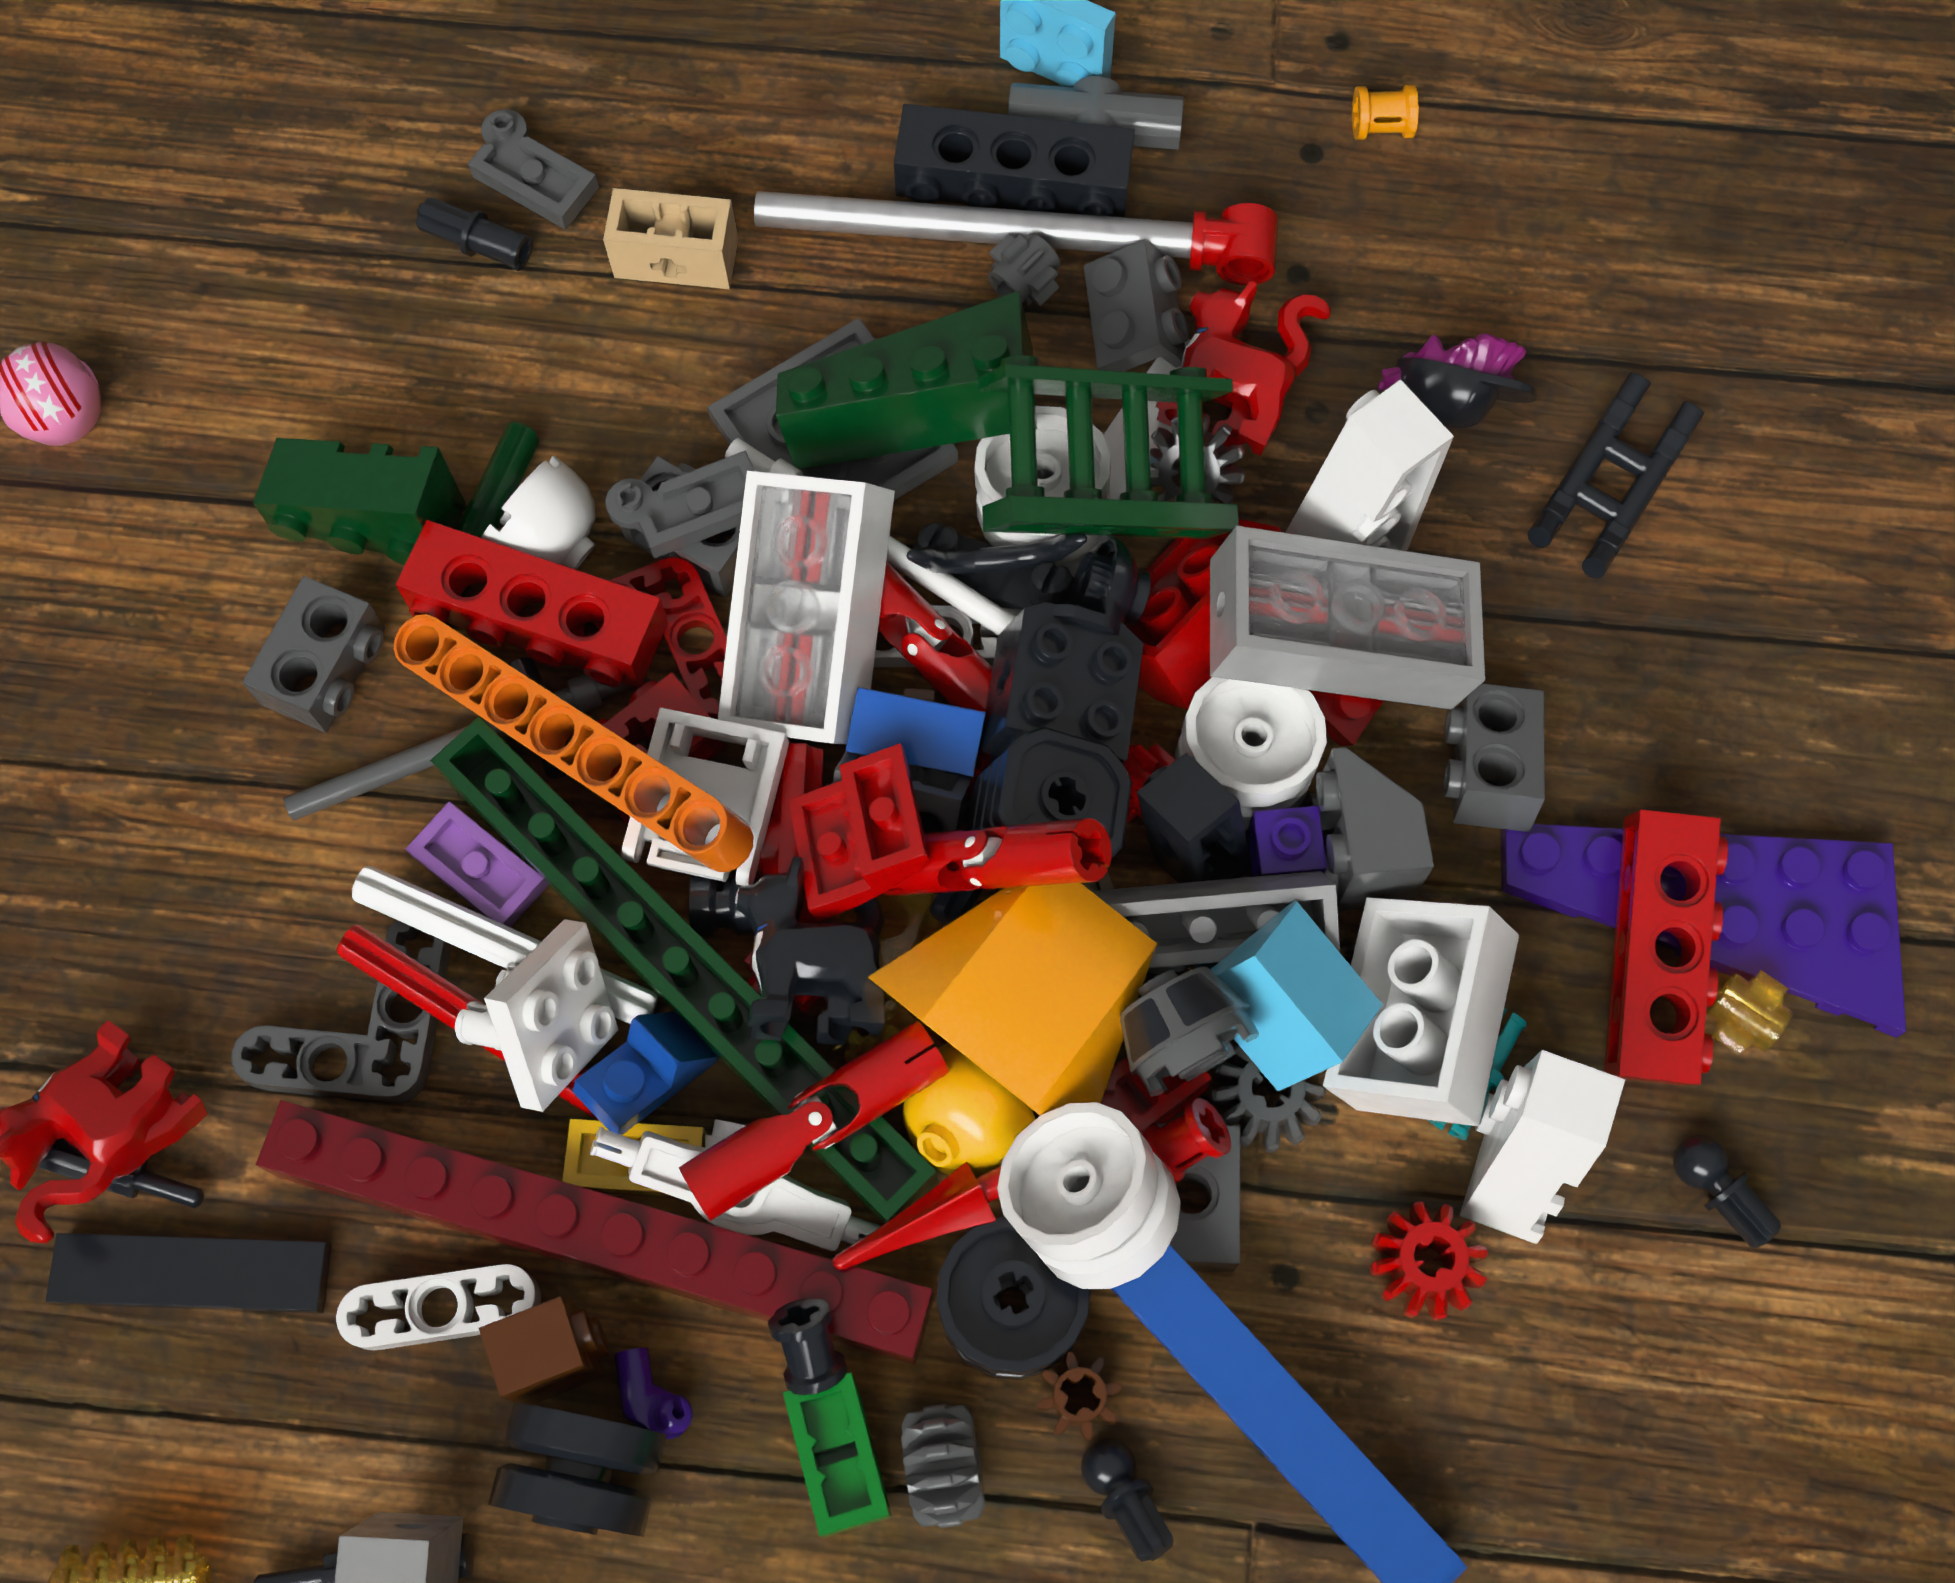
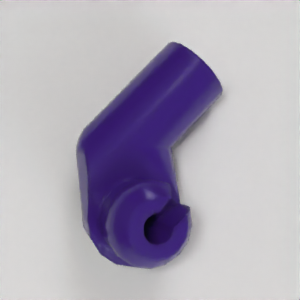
[614,1348,693,1439]

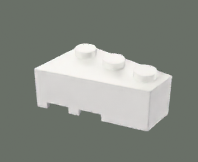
[1459,1050,1625,1244]

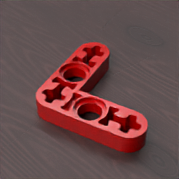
[535,557,727,719]

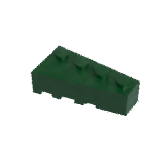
[776,291,1037,469]

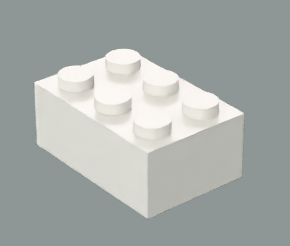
[1323,897,1519,1126]

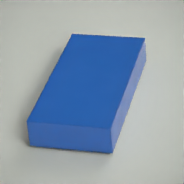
[845,687,986,777]

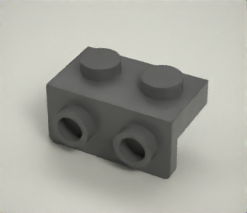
[1084,239,1189,372]

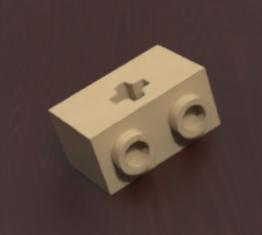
[603,188,738,289]

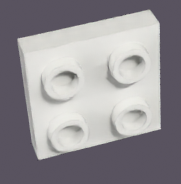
[455,919,618,1112]

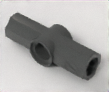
[1008,76,1184,150]

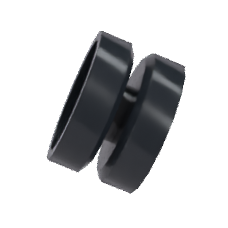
[937,1216,1090,1380]
[488,1403,667,1537]

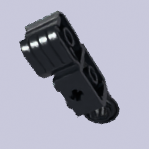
[966,535,1151,857]

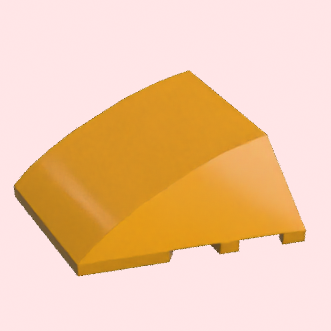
[868,883,1157,1115]

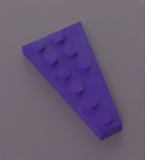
[1501,824,1906,1038]

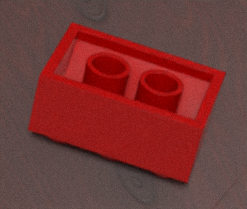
[1126,519,1281,710]

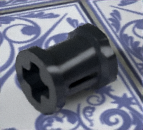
[768,1298,847,1395]

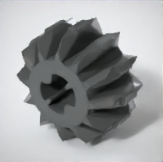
[1150,413,1246,504]
[1210,1044,1326,1153]
[901,1403,986,1528]

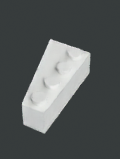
[1286,379,1454,551]

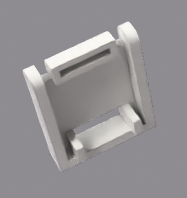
[622,707,789,886]

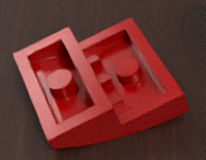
[788,743,930,922]

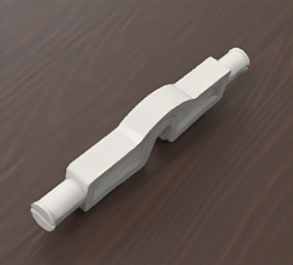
[590,1127,881,1251]

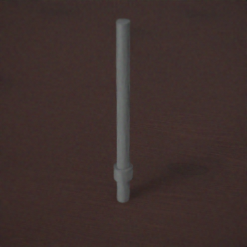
[283,673,649,821]

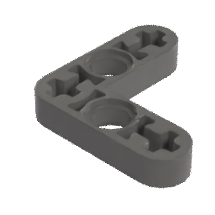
[231,920,451,1103]

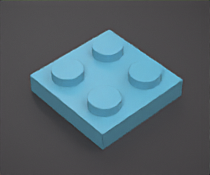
[1000,0,1116,87]

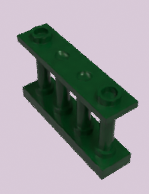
[977,355,1239,539]

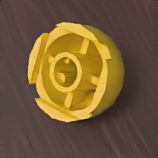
[903,1043,1035,1178]

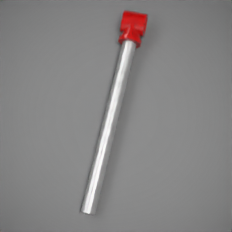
[754,191,1279,285]

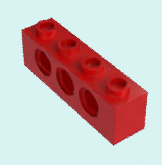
[396,520,668,688]
[1604,809,1728,1085]

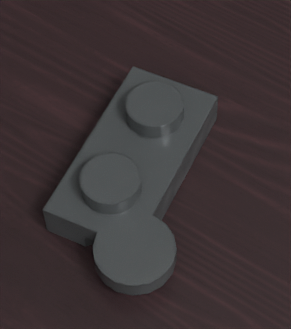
[468,109,599,230]
[605,450,755,558]

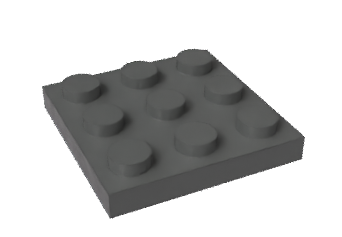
[707,318,958,500]

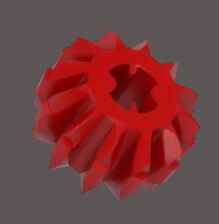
[1369,1201,1488,1321]

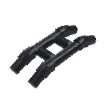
[1528,372,1705,578]

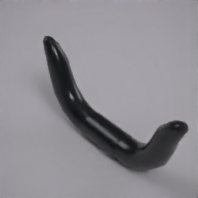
[906,533,1087,574]

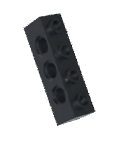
[894,104,1135,218]

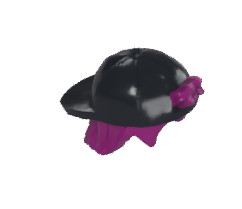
[1378,334,1537,429]

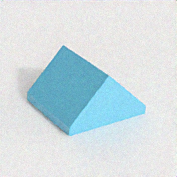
[1211,900,1383,1091]

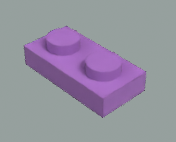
[406,802,548,928]

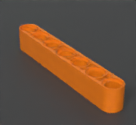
[394,614,754,872]

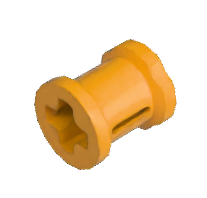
[1352,84,1419,140]

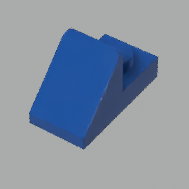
[573,1012,718,1135]

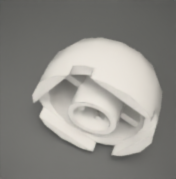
[481,456,596,570]

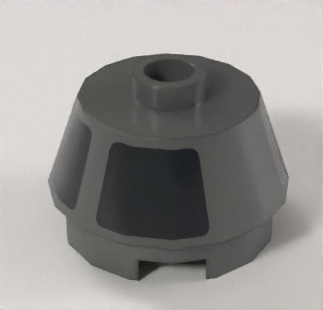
[1120,967,1259,1097]

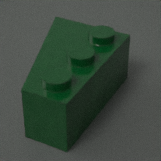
[253,438,466,565]

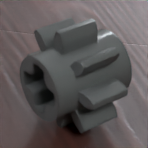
[988,233,1061,307]

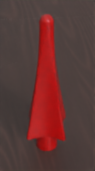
[833,1162,1001,1270]

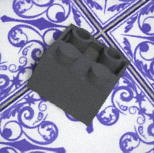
[1307,747,1434,911]

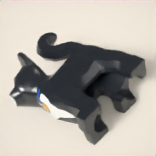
[735,857,885,1045]

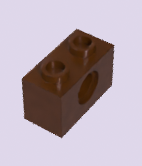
[479,1296,610,1405]

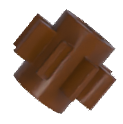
[1036,1352,1123,1442]

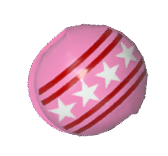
[0,342,101,446]

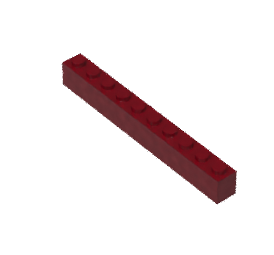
[255,1100,934,1365]

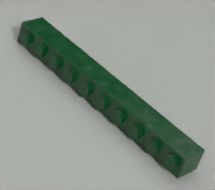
[431,717,939,1224]

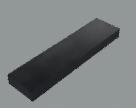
[45,1233,332,1314]

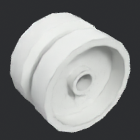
[974,406,1111,565]
[1175,677,1327,830]
[997,1102,1181,1289]

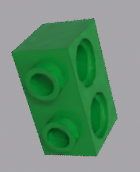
[783,1372,892,1537]

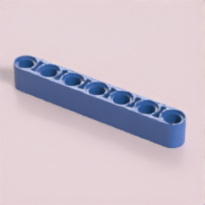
[1111,1244,1467,1583]

